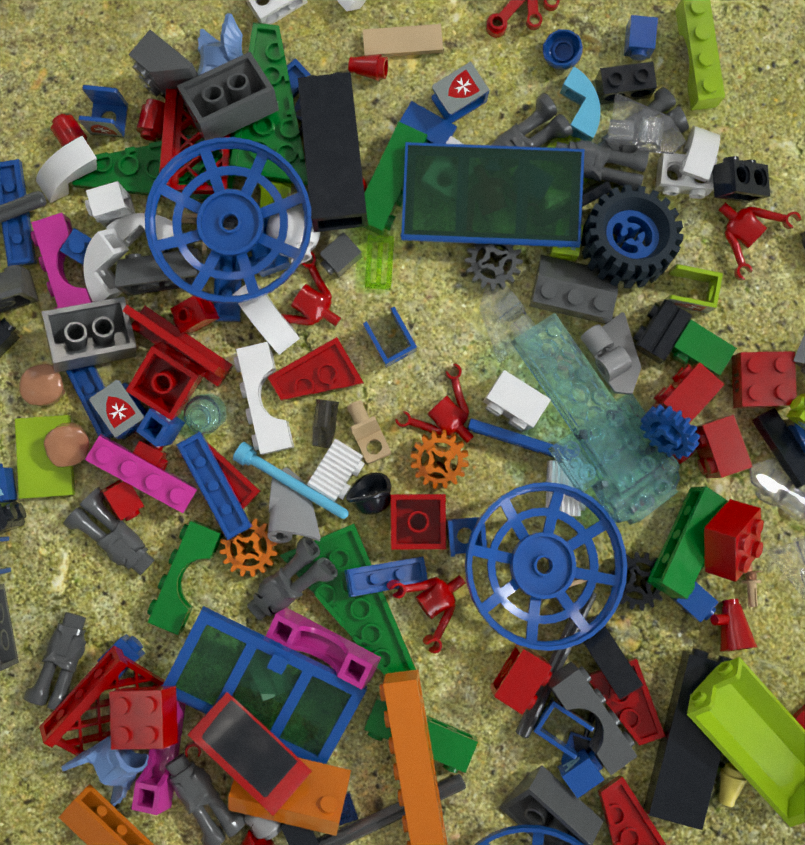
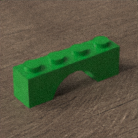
[147,520,224,635]

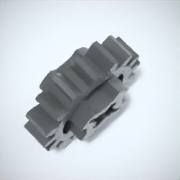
[464,232,523,292]

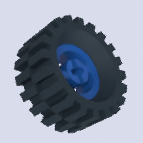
[581,185,684,289]

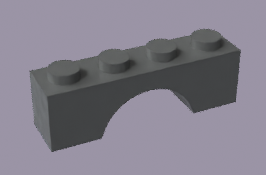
[547,662,637,775]

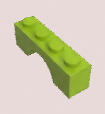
[675,0,725,111]

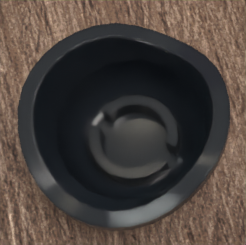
[346,472,392,515]

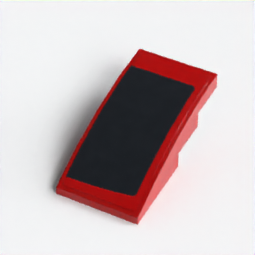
[187,692,312,816]

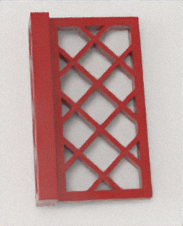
[159,89,231,198]
[123,305,234,387]
[39,646,165,756]

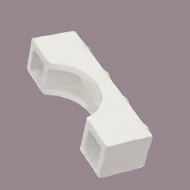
[234,342,294,455]

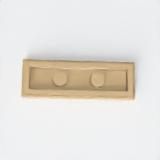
[363,24,443,57]

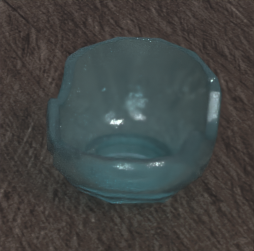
[184,393,227,435]

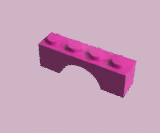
[31,213,93,309]
[85,434,197,513]
[266,608,381,690]
[131,701,186,815]

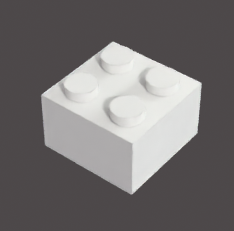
[483,370,551,431]

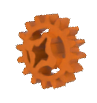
[411,430,469,489]
[219,518,279,577]

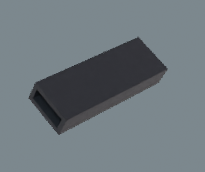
[298,72,368,232]
[643,648,733,830]

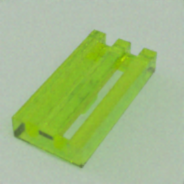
[365,234,394,290]

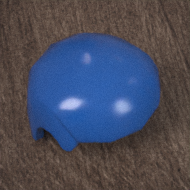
[543,29,583,70]

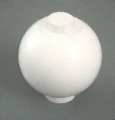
[266,205,320,264]

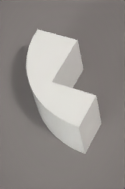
[679,126,720,182]
[36,136,97,203]
[106,213,184,252]
[84,228,129,302]
[233,283,300,354]

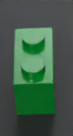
[671,320,737,377]

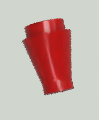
[348,54,388,81]

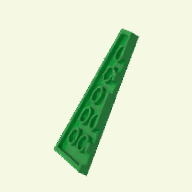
[230,22,308,185]
[72,131,235,202]
[279,523,416,676]

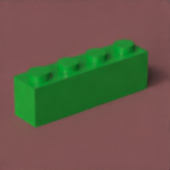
[364,122,428,236]
[647,486,728,599]
[364,694,478,773]

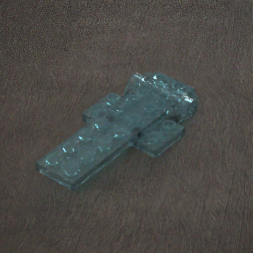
[511,313,680,525]

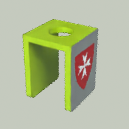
[665,264,723,313]

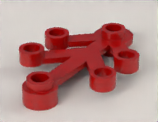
[486,0,560,38]

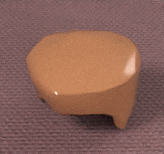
[19,364,65,407]
[44,422,89,467]

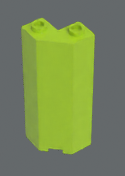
[687,657,805,827]

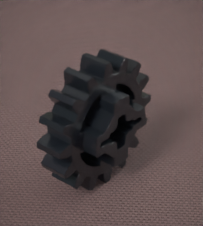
[609,551,663,611]

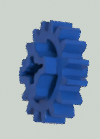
[640,405,700,459]

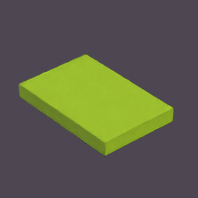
[15,415,75,499]

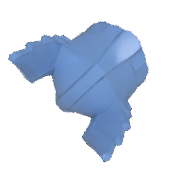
[197,13,243,76]
[61,736,149,807]

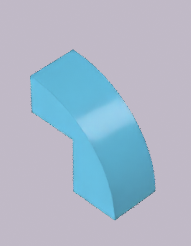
[560,67,601,141]

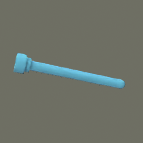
[233,442,349,519]

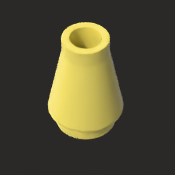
[718,762,747,807]

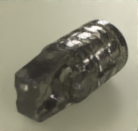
[312,399,339,448]

